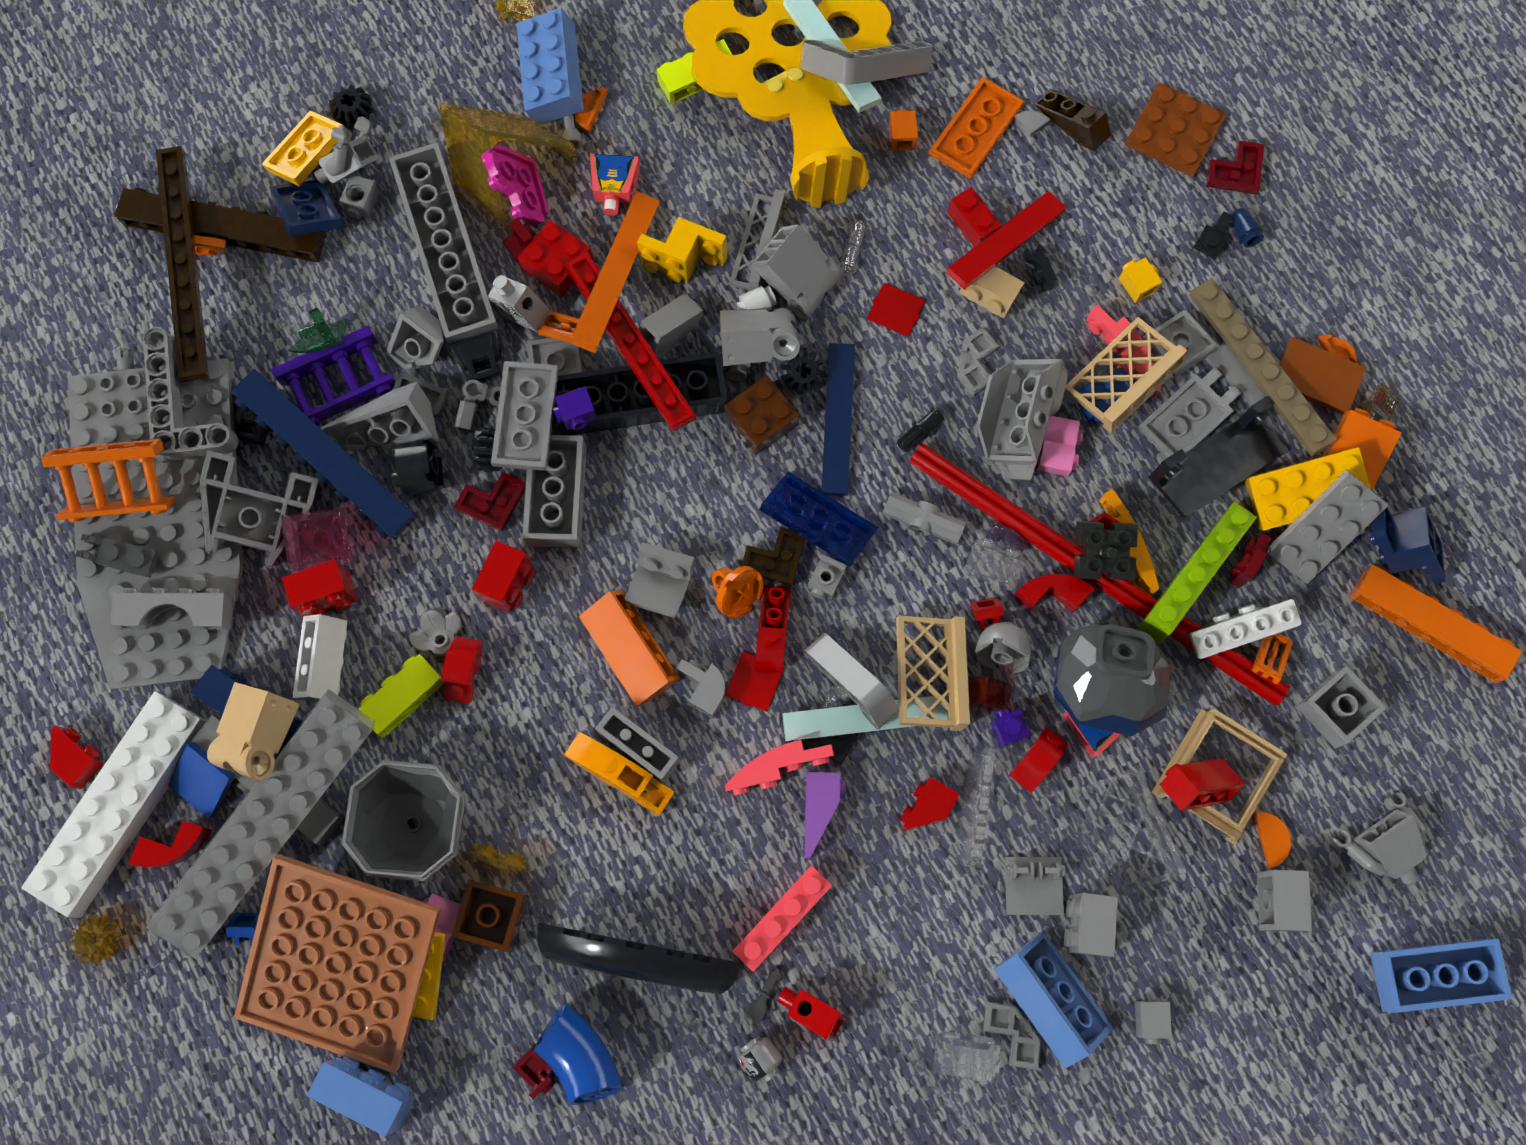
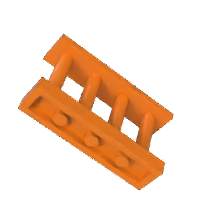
[41,439,176,522]

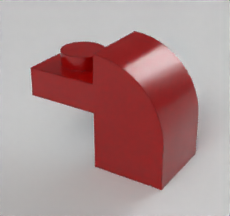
[441,636,483,704]
[1009,727,1068,793]

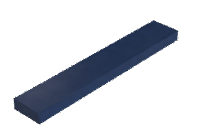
[821,343,855,496]

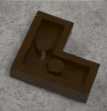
[741,527,806,586]

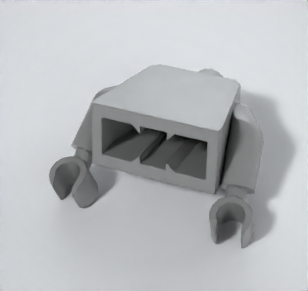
[314,116,379,184]
[1330,792,1427,884]

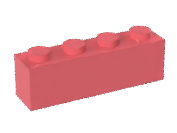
[732,865,832,972]

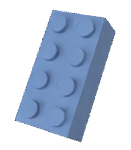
[517,8,584,125]
[1370,939,1512,1013]

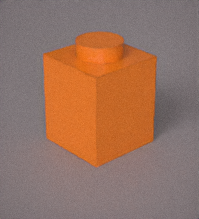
[889,109,918,151]

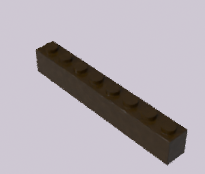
[114,188,327,263]

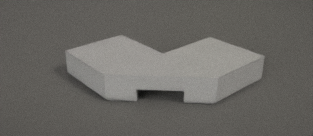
[957,327,999,397]
[983,1001,1042,1070]

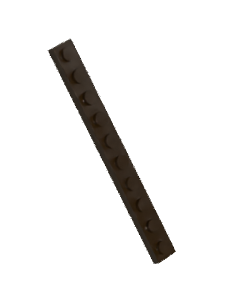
[156,146,209,382]

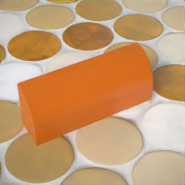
[579,590,681,707]

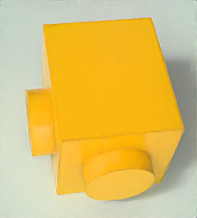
[1119,257,1162,303]

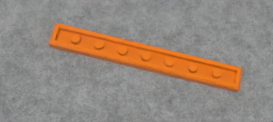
[570,191,660,353]

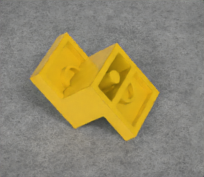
[637,217,728,283]

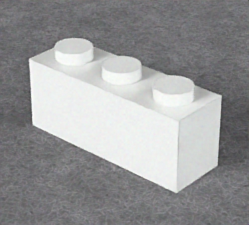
[292,614,347,702]

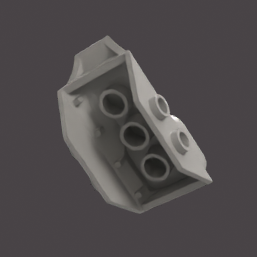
[976,359,1068,481]

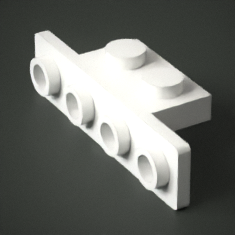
[1190,599,1301,659]

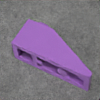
[804,772,846,859]

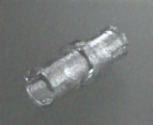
[840,220,867,273]

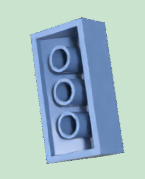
[994,931,1114,1068]

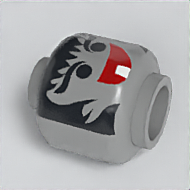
[739,1035,782,1082]

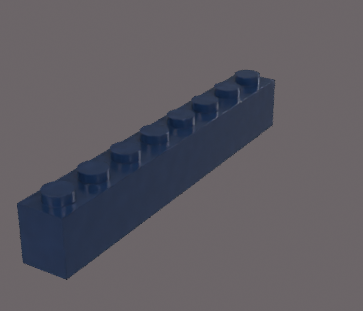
[231,369,417,540]

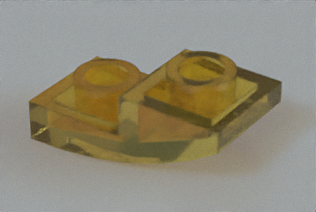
[468,842,531,873]

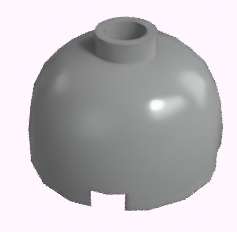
[975,622,1031,674]

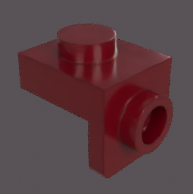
[502,218,536,262]
[512,1044,556,1099]

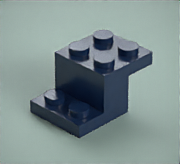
[1369,496,1446,584]

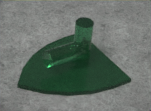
[288,308,347,353]

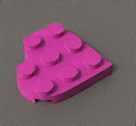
[481,145,549,227]

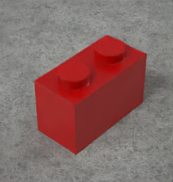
[947,187,1002,247]

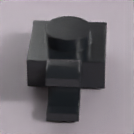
[1193,211,1233,260]
[1023,244,1057,292]

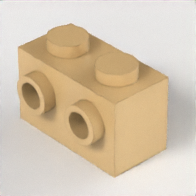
[959,266,1024,319]

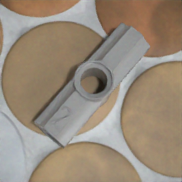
[882,492,966,545]

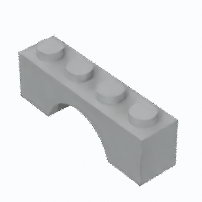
[110,588,233,630]

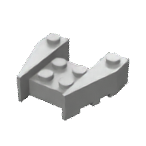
[200,450,319,567]

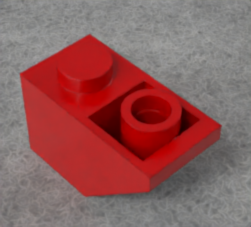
[50,725,104,789]
[900,777,960,831]

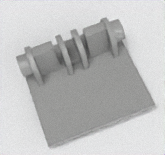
[1004,857,1065,915]

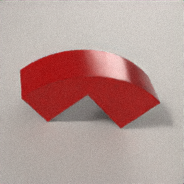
[1014,574,1095,613]
[128,820,212,868]

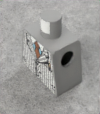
[488,275,551,332]

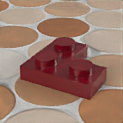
[1206,140,1264,195]
[454,472,526,532]
[1230,533,1272,588]

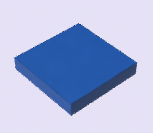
[168,741,235,819]

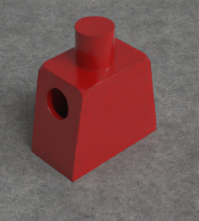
[777,986,846,1041]

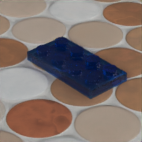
[759,471,878,567]

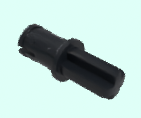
[897,408,944,452]

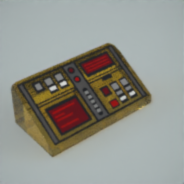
[1364,382,1400,422]

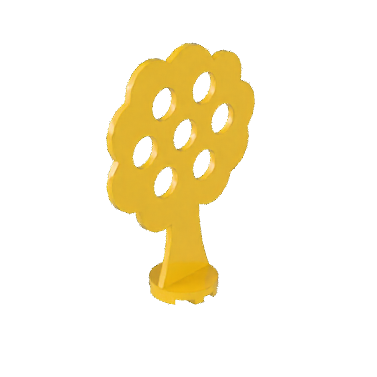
[683,0,891,208]

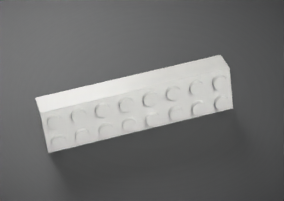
[21,691,207,918]

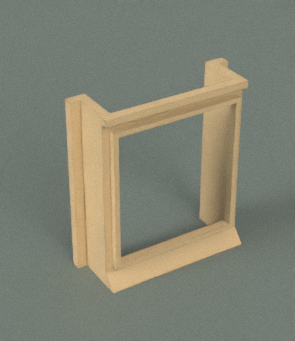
[1152,708,1287,845]

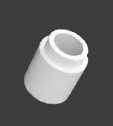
[736,286,777,311]

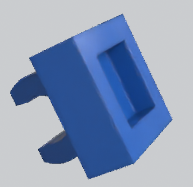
[225,912,259,946]

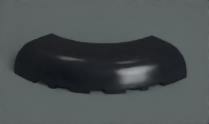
[537,923,741,994]

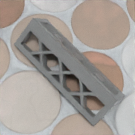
[729,189,785,291]

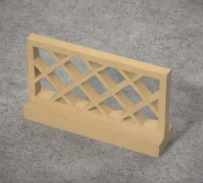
[1065,317,1188,434]
[896,616,970,731]

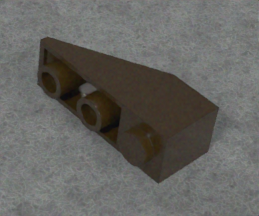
[1033,88,1111,151]

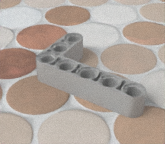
[801,40,933,85]
[143,327,239,460]

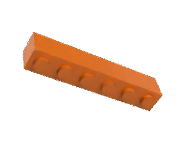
[1349,564,1522,683]

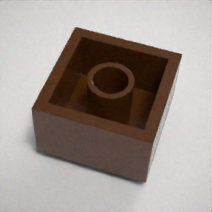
[724,375,799,455]
[451,879,529,952]

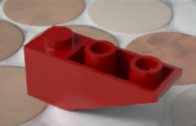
[755,585,791,671]

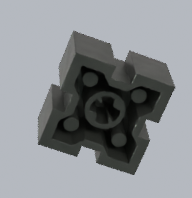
[1074,521,1138,581]

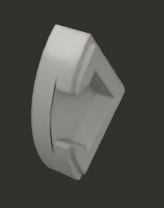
[1014,111,1050,137]

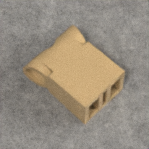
[207,682,300,781]

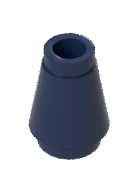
[1231,208,1264,248]

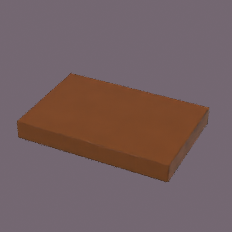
[1279,337,1367,415]

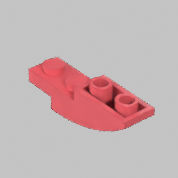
[1086,305,1161,399]
[725,740,834,795]

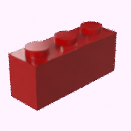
[1159,759,1245,811]

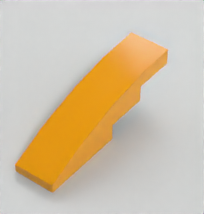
[1099,488,1159,595]

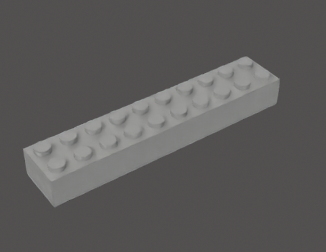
[146,689,375,959]

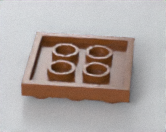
[1125,82,1227,178]

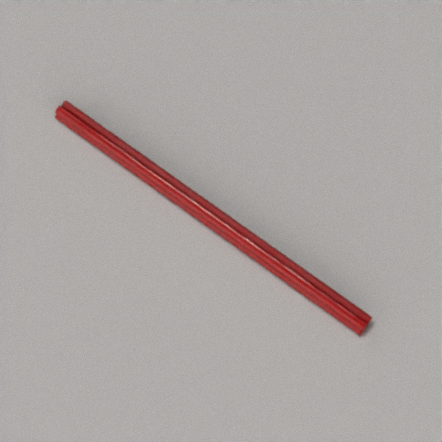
[909,443,1290,706]

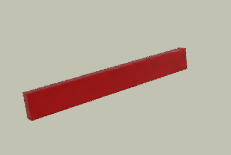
[565,253,696,432]

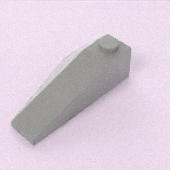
[320,382,438,450]

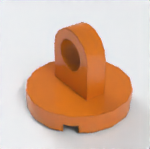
[712,566,764,619]

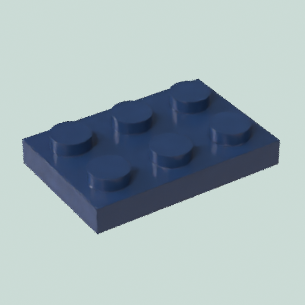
[270,180,342,236]

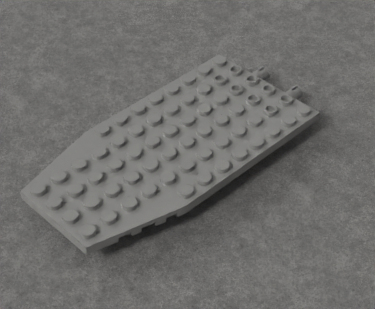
[68,346,244,690]

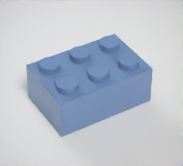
[306,1056,416,1137]

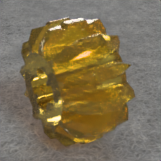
[67,914,122,964]

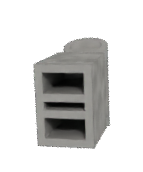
[751,224,845,322]
[720,308,800,366]

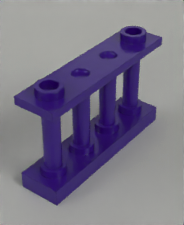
[271,326,396,427]

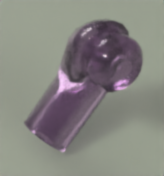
[987,523,1028,553]

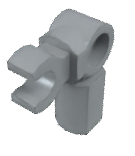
[455,380,501,430]

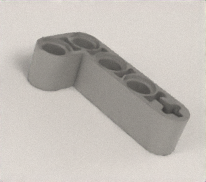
[804,633,899,730]

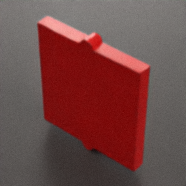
[867,283,925,337]
[725,651,784,712]

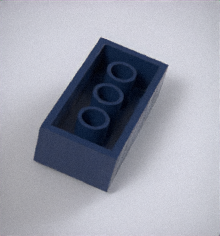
[190,665,303,756]

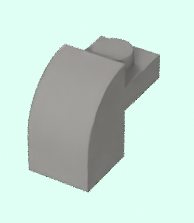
[676,659,726,719]

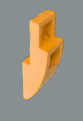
[563,732,674,816]

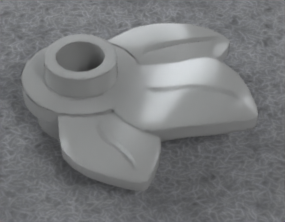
[409,609,462,656]

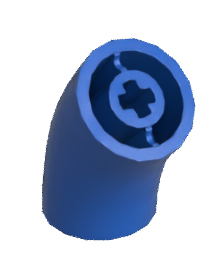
[533,1003,623,1105]

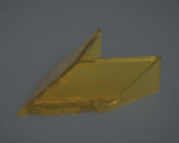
[438,102,578,230]

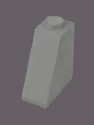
[639,294,703,360]

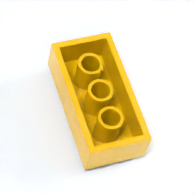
[1244,447,1371,531]

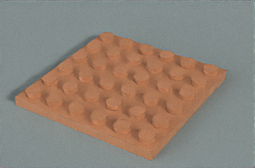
[234,854,441,1074]

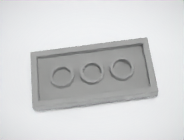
[491,361,559,471]
[1266,470,1389,584]

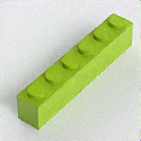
[1137,501,1257,645]

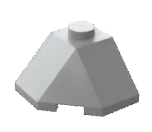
[385,306,444,369]

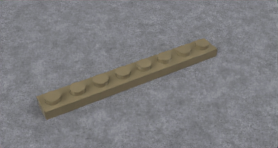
[1189,278,1337,457]

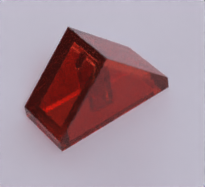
[968,676,1012,711]

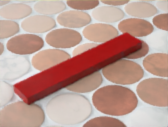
[946,191,1067,290]

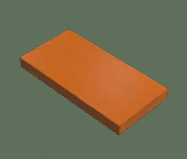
[928,77,1025,179]

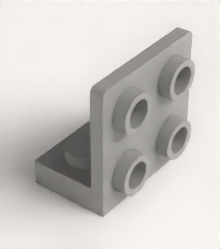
[625,542,694,618]

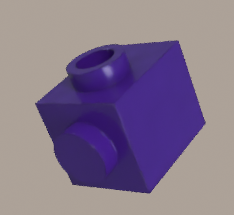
[553,386,597,430]
[990,708,1031,749]

